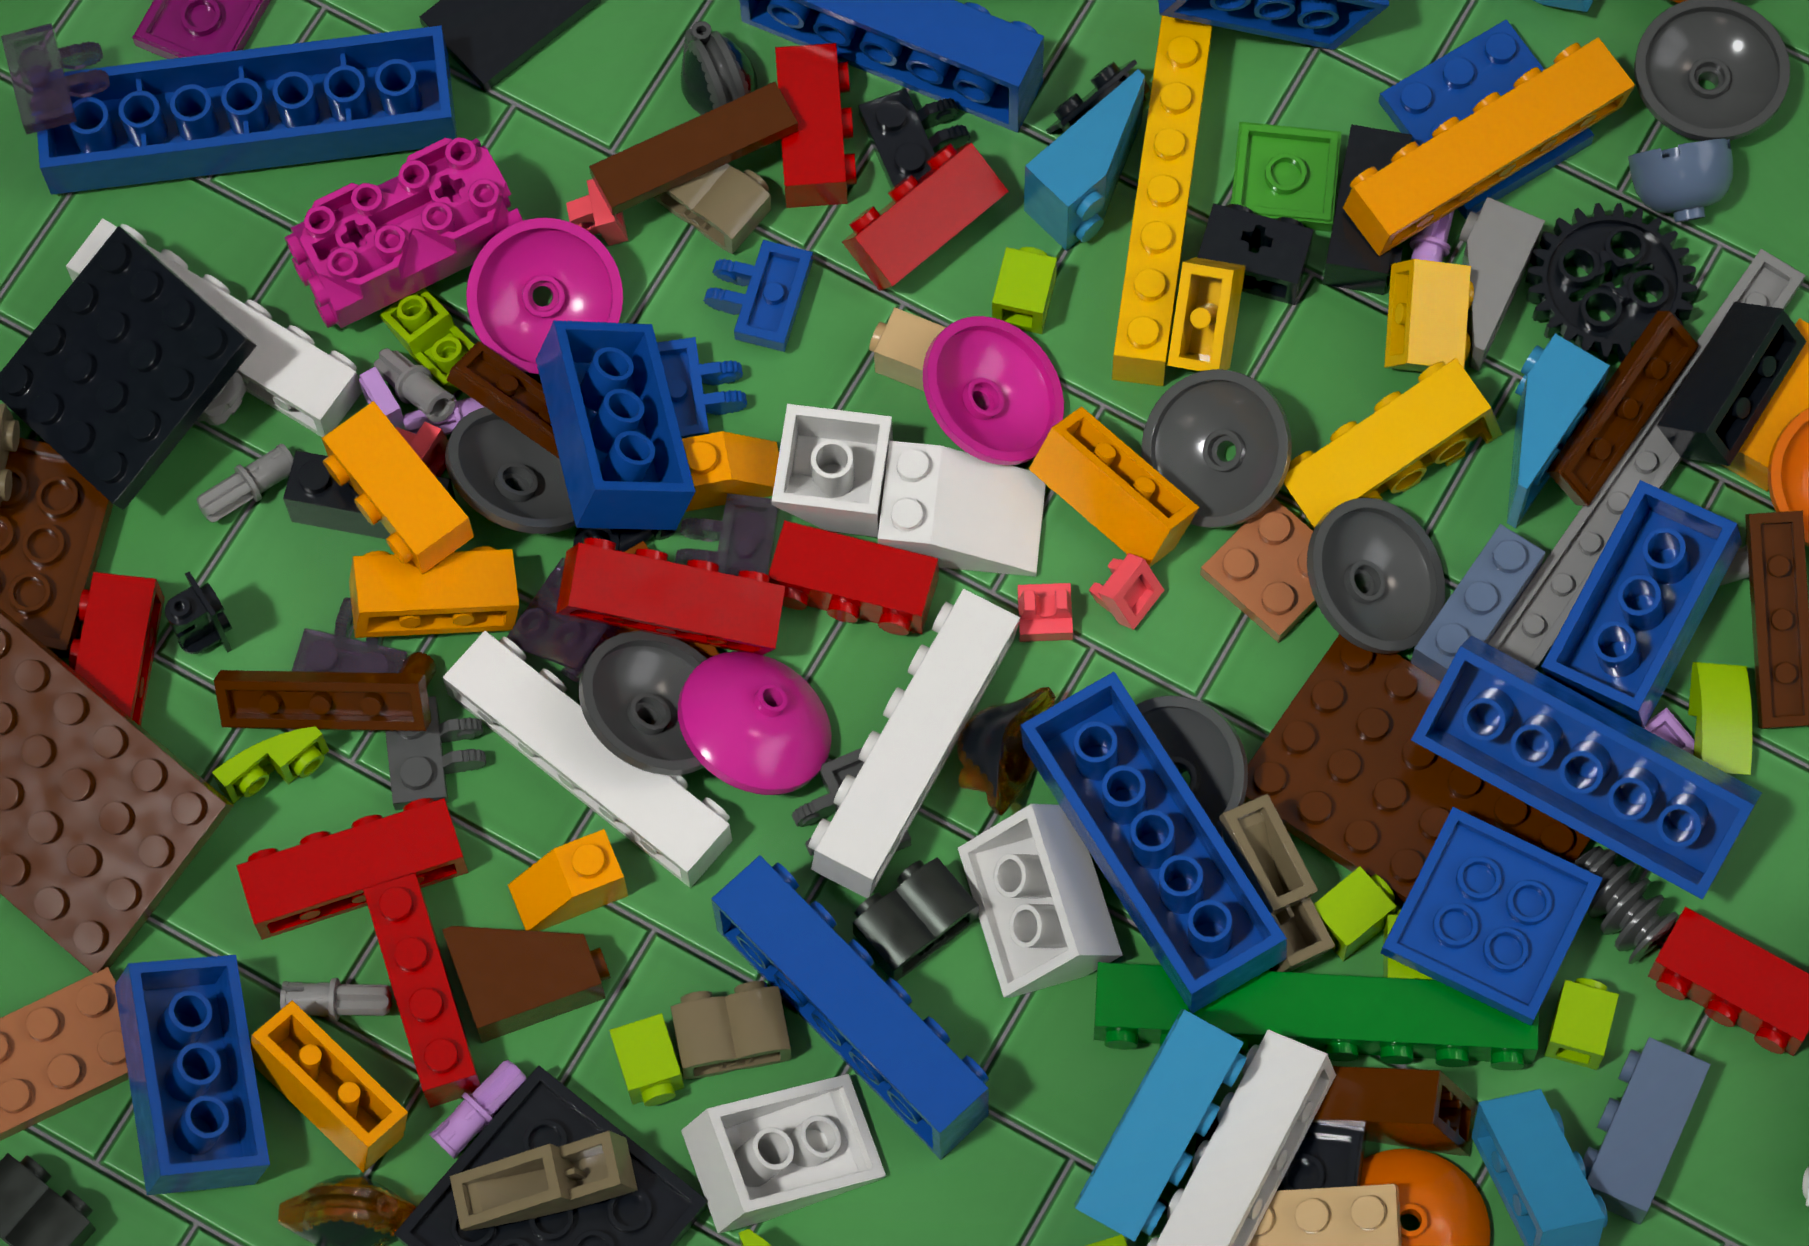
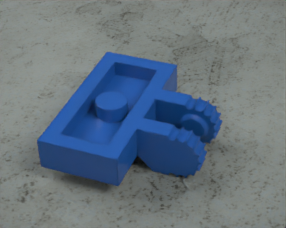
[703,240,813,352]
[657,337,747,438]

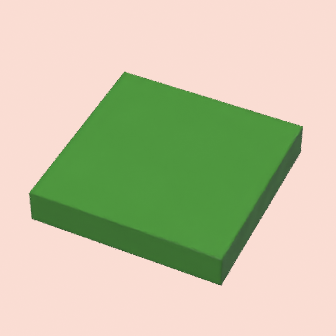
[1231,122,1341,232]

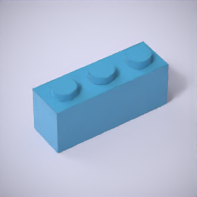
[1472,1089,1608,1246]

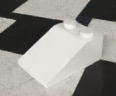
[878,441,1046,577]
[681,1074,886,1234]

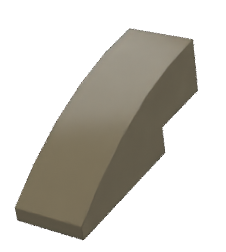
[1219,794,1335,972]
[450,1131,638,1231]

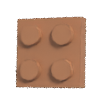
[1200,498,1317,643]

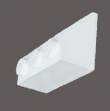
[958,804,1123,998]

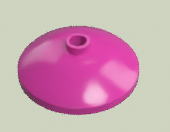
[466,218,623,374]
[923,316,1064,465]
[677,651,832,795]

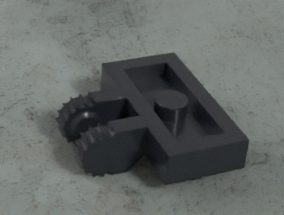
[858,88,971,189]

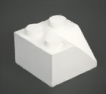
[772,404,893,537]

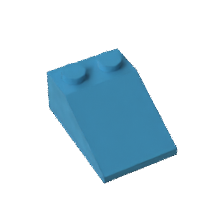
[1024,69,1145,251]
[1507,333,1610,528]

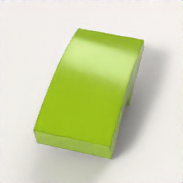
[380,288,474,394]
[1688,662,1752,775]
[212,726,329,804]

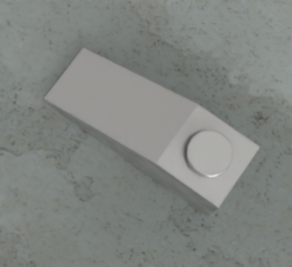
[1459,197,1545,371]

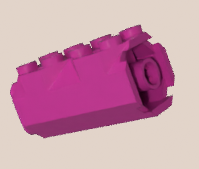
[284,137,523,328]

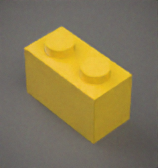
[1167,257,1246,371]
[1384,259,1474,372]

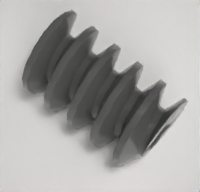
[1573,846,1679,964]

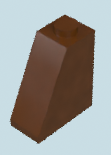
[442,926,611,1043]
[1312,1066,1476,1156]

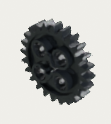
[1525,203,1697,363]

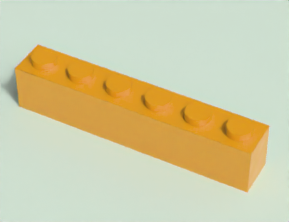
[1343,37,1635,256]

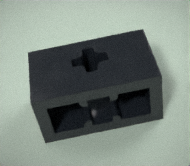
[1197,203,1314,305]

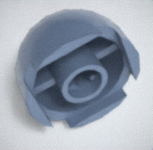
[1628,139,1733,222]

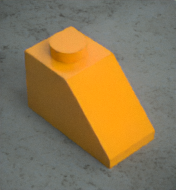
[682,431,779,512]
[508,829,628,931]

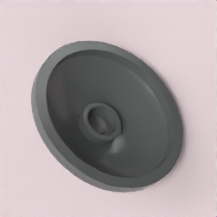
[1634,0,1790,141]
[1141,369,1292,528]
[445,407,575,534]
[1307,498,1445,654]
[579,631,707,775]
[1136,695,1248,837]

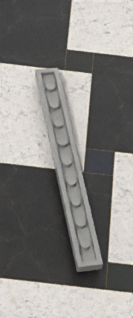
[1488,249,1806,670]

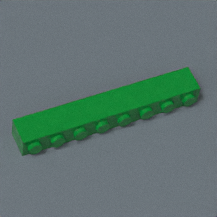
[1094,962,1539,1070]

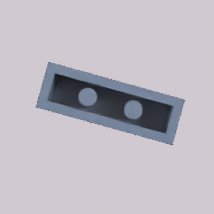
[1411,524,1546,682]
[1583,1037,1711,1225]

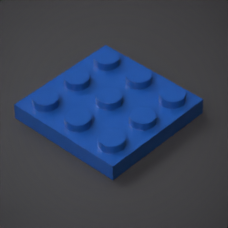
[1379,19,1594,219]
[1381,807,1603,1026]

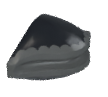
[681,21,758,115]

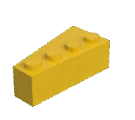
[1283,358,1502,529]

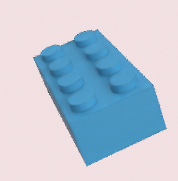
[1074,1009,1247,1242]

